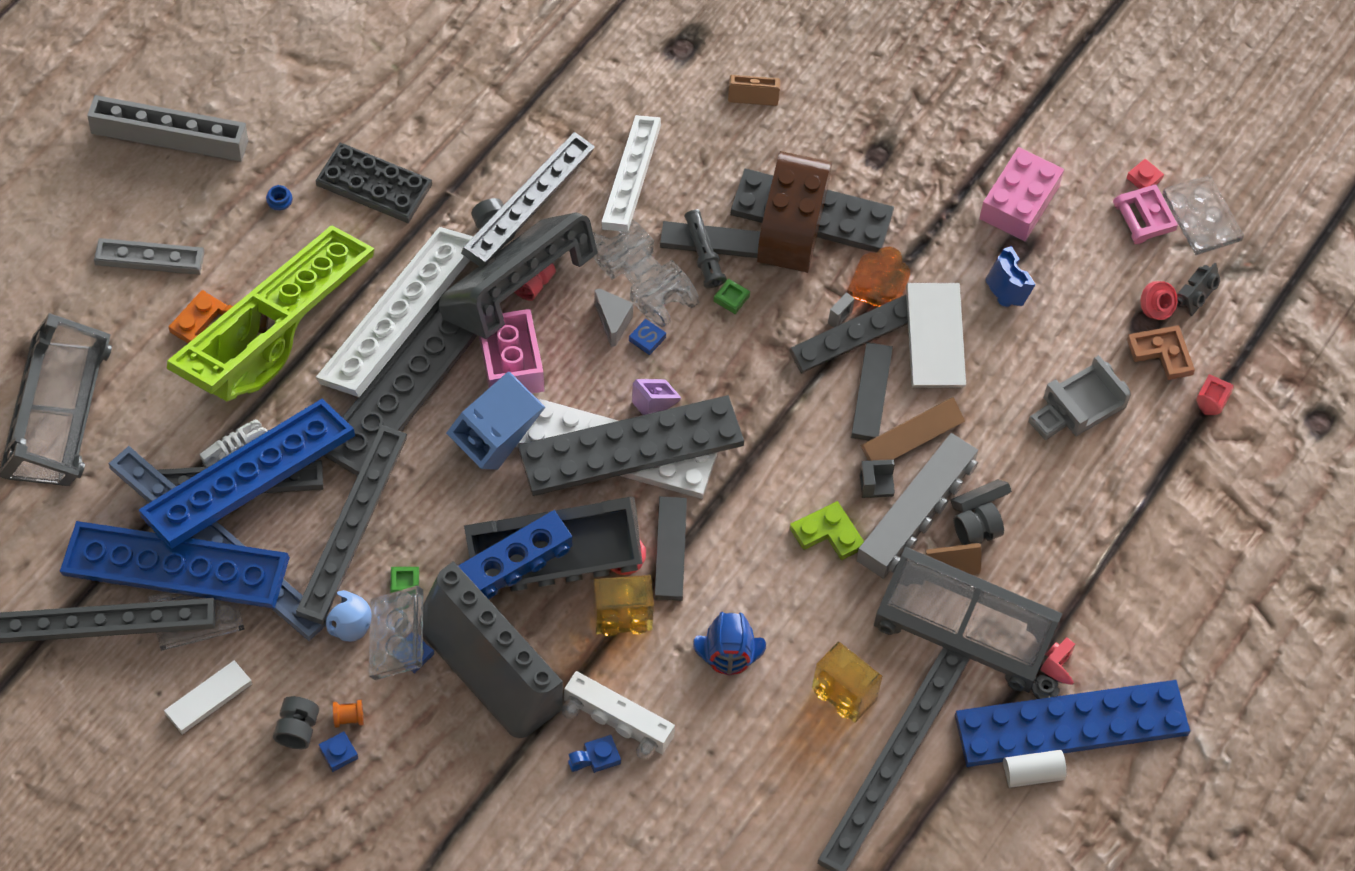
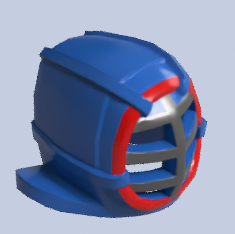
[693,612,766,675]

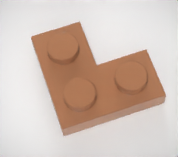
[1127,325,1195,380]

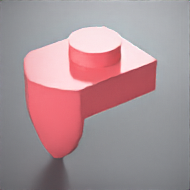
[1196,374,1234,415]
[1040,637,1075,685]

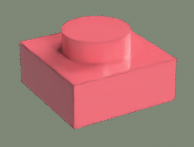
[1127,159,1164,189]

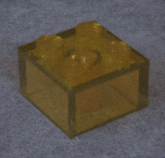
[593,575,654,636]
[812,641,883,723]

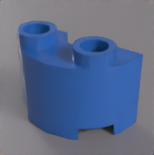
[985,246,1036,307]

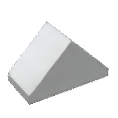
[594,289,633,347]

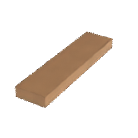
[860,397,965,461]

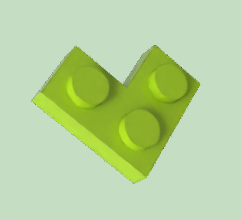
[790,501,864,560]

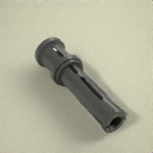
[684,209,727,288]

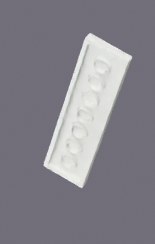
[316,227,473,397]
[516,398,718,499]

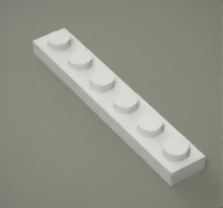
[602,115,661,232]

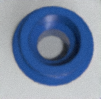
[266,185,293,210]

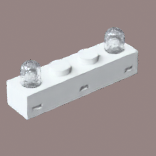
[562,671,675,760]

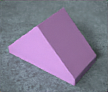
[632,379,681,415]

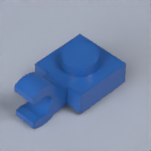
[568,735,621,773]

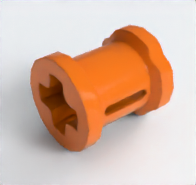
[333,699,364,728]

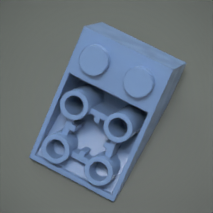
[446,372,545,470]

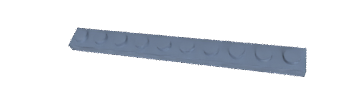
[109,446,327,641]

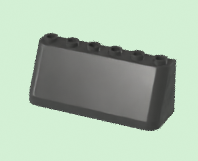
[439,212,598,339]
[464,497,643,594]
[417,561,563,738]

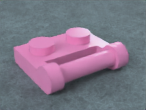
[1113,184,1178,244]

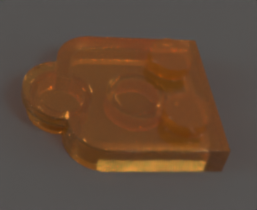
[847,247,910,307]

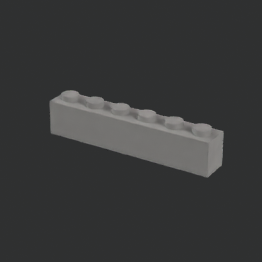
[87,95,248,162]
[856,433,978,579]

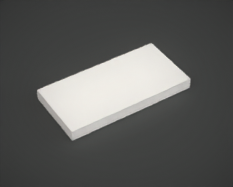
[906,283,966,388]

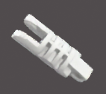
[200,419,267,467]

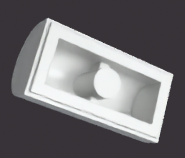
[1003,750,1066,788]

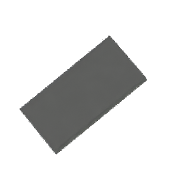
[315,142,432,224]

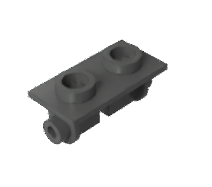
[1177,263,1220,316]

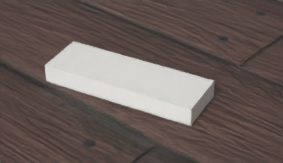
[164,660,252,735]

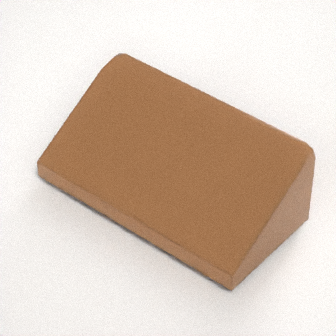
[728,75,780,106]
[925,543,981,575]

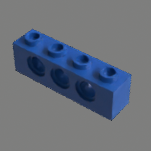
[458,510,572,599]

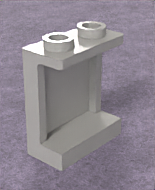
[1043,355,1131,437]

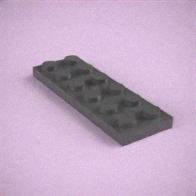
[730,168,894,254]

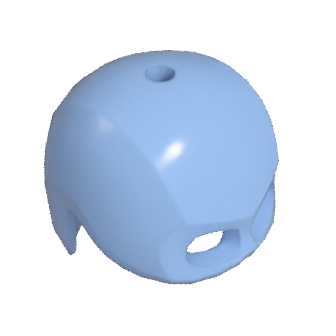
[326,590,372,642]

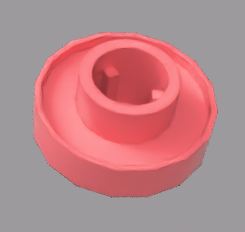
[1141,281,1178,320]

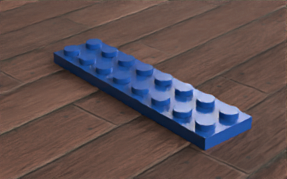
[139,399,355,549]
[60,521,290,609]
[955,680,1190,767]

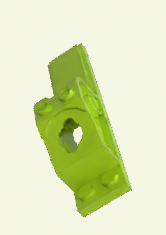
[167,225,374,402]

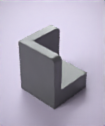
[859,460,895,498]

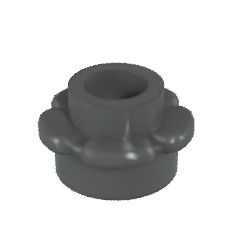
[1032,675,1060,699]

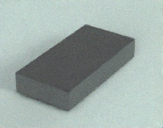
[950,479,1012,512]

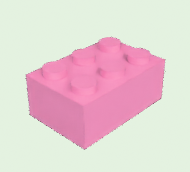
[979,147,1064,241]
[479,309,544,393]

